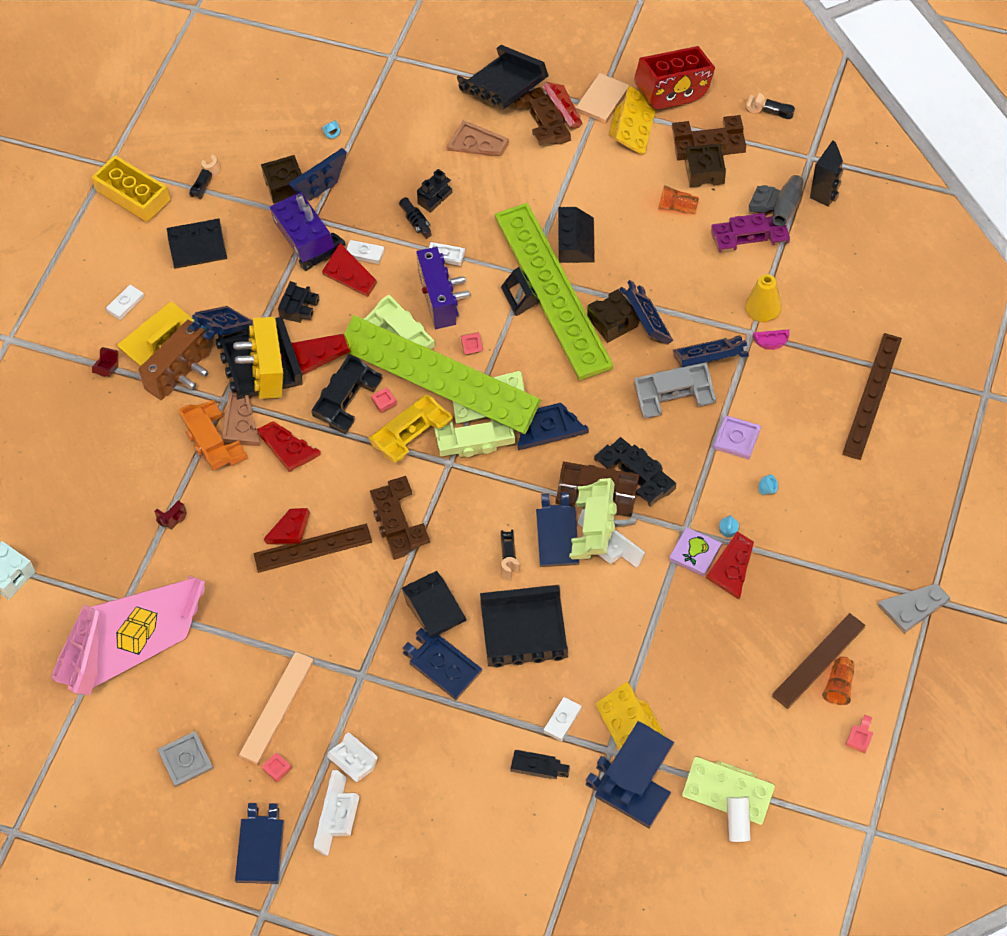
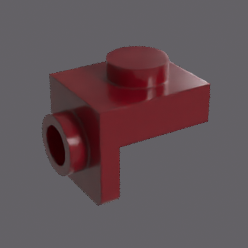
[92,347,118,377]
[154,501,187,530]

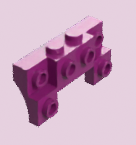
[711,213,790,253]

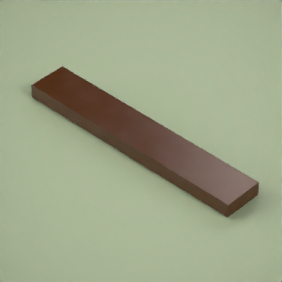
[253,523,372,573]
[772,613,865,709]

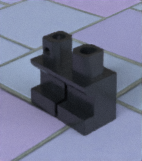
[417,169,453,213]
[278,281,320,323]

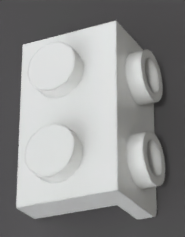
[327,732,378,782]

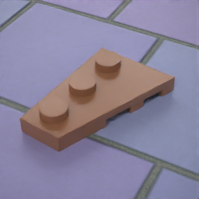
[447,120,509,156]
[222,391,260,446]

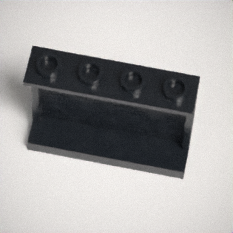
[457,45,549,109]
[215,317,302,400]
[480,585,568,668]

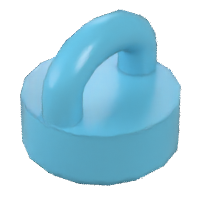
[321,120,340,139]
[758,474,778,495]
[719,515,739,537]

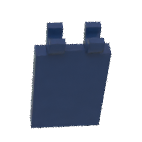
[619,280,673,344]
[188,306,252,340]
[673,335,749,367]
[536,492,579,567]
[403,628,482,700]
[603,721,674,807]
[586,756,671,829]
[235,803,284,884]

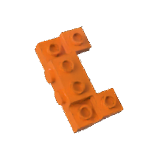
[178,399,248,470]

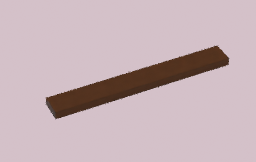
[842,333,902,460]

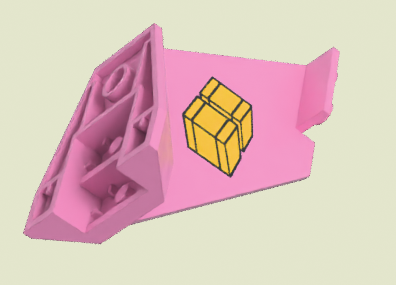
[51,575,205,695]

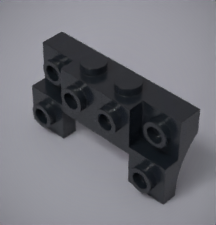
[311,354,383,434]
[594,437,676,506]

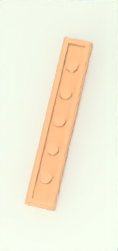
[239,652,314,765]

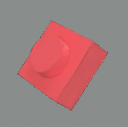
[460,332,483,355]
[371,388,397,413]
[262,752,292,783]

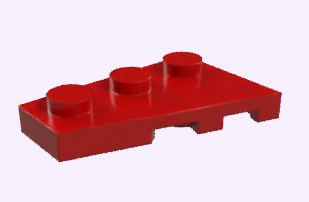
[543,82,583,128]
[322,243,377,297]
[291,334,351,375]
[257,421,321,472]
[706,531,754,599]

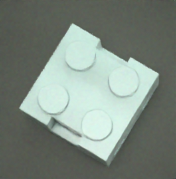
[0,541,36,600]

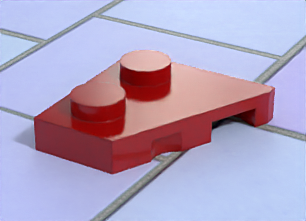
[264,508,310,544]

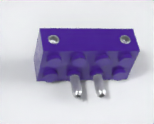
[270,192,335,263]
[416,247,470,330]

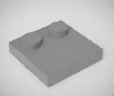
[158,731,213,787]

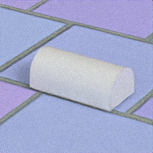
[727,796,751,842]

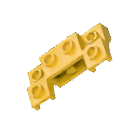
[368,394,453,463]

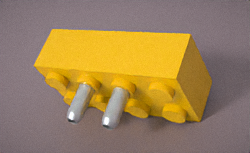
[233,317,283,399]

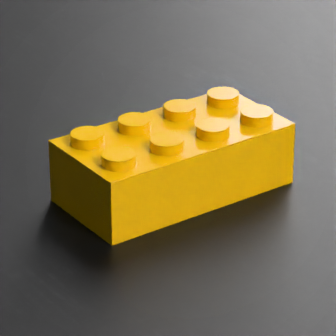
[91,155,171,222]

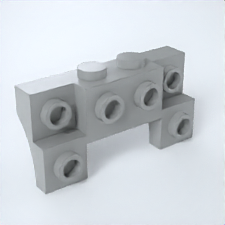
[633,362,716,419]

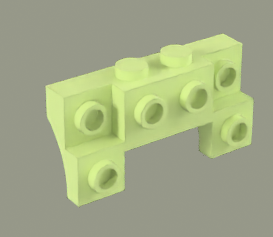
[364,295,435,349]
[434,418,515,457]
[569,478,617,559]

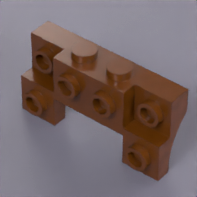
[514,87,571,146]
[672,115,746,161]
[555,461,639,517]
[370,476,430,560]

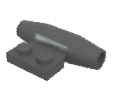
[749,175,803,226]

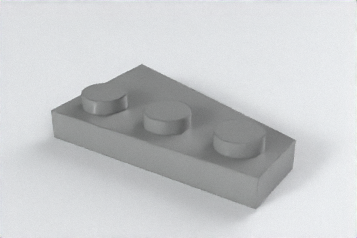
[878,584,950,634]

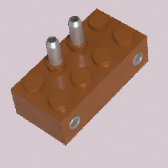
[138,319,210,401]

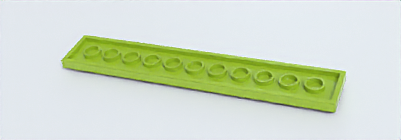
[495,203,613,381]
[344,315,542,434]

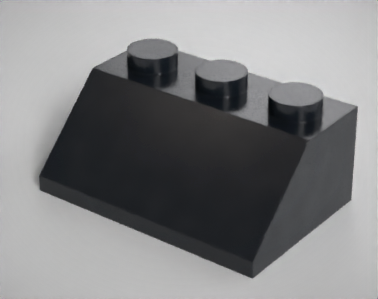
[810,140,844,207]
[558,207,595,263]
[166,218,227,269]

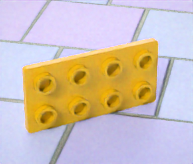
[609,86,656,155]
[117,301,194,367]
[596,682,665,750]

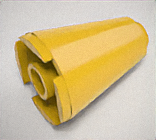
[745,274,782,323]

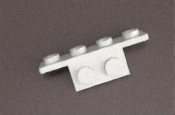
[577,509,645,567]
[314,770,360,856]

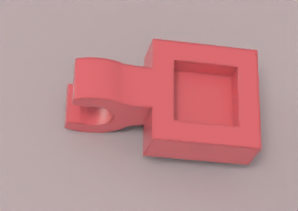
[846,715,873,754]

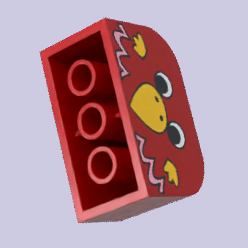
[634,46,715,109]

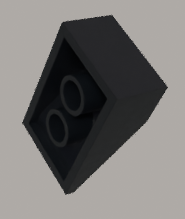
[402,571,467,638]

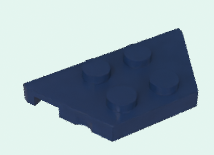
[289,148,347,201]
[517,403,589,450]

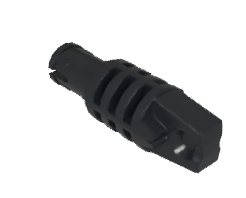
[399,197,432,239]

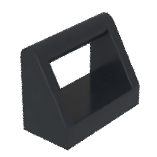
[501,267,540,316]

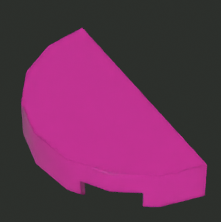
[752,329,789,350]

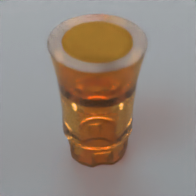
[658,185,699,214]
[822,657,854,705]

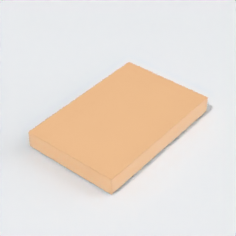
[576,73,630,124]

